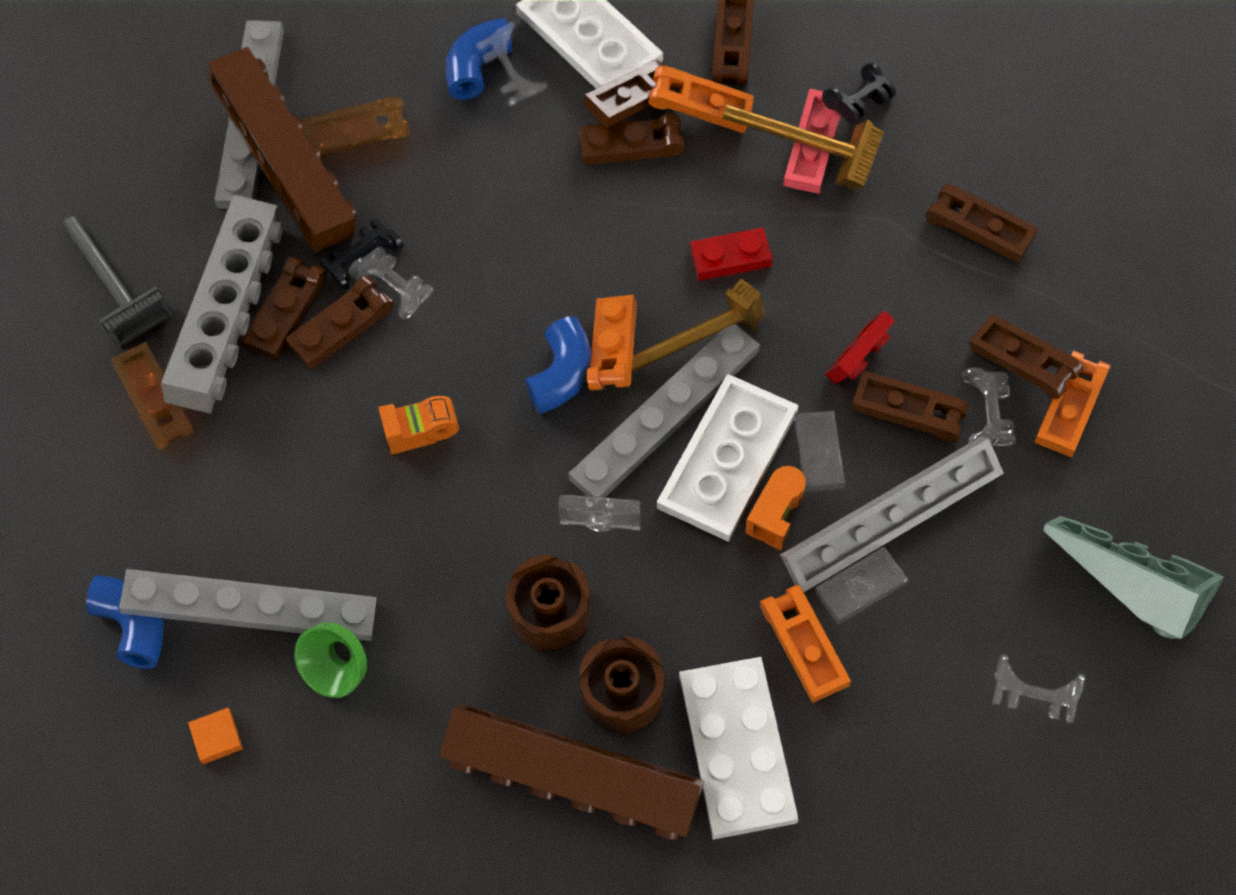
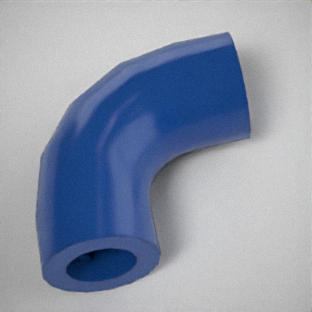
[445,17,513,100]
[524,316,592,415]
[86,575,164,669]

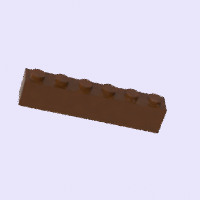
[208,47,358,254]
[439,703,705,840]

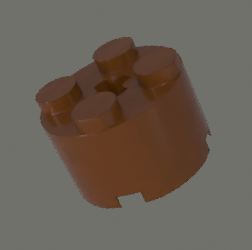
[505,554,591,651]
[579,637,665,735]

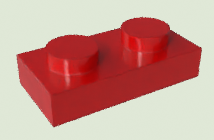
[690,227,773,281]
[824,310,895,385]

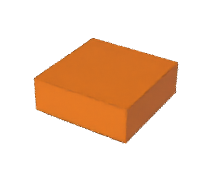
[188,707,243,764]

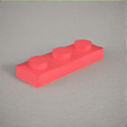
[783,89,841,194]

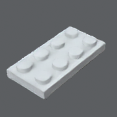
[516,0,663,89]
[656,374,799,542]
[679,657,798,839]

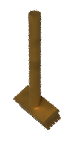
[723,104,884,190]
[611,279,765,373]

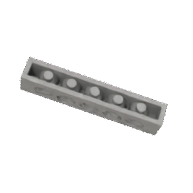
[161,195,284,414]

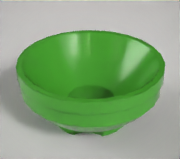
[295,622,367,698]

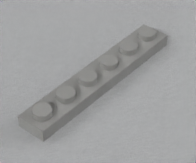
[215,20,284,209]
[568,324,760,505]
[780,437,1004,592]
[119,569,377,641]

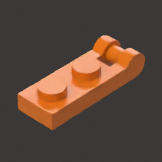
[648,66,754,133]
[587,295,637,391]
[1034,350,1111,458]
[760,584,851,703]

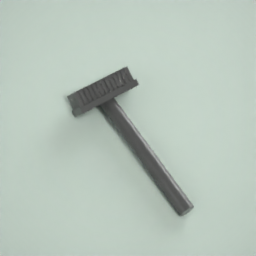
[63,216,173,347]

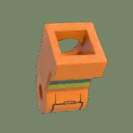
[378,396,459,455]
[745,466,806,551]

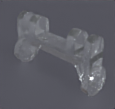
[476,22,548,106]
[348,247,433,319]
[961,367,1016,446]
[992,654,1085,723]

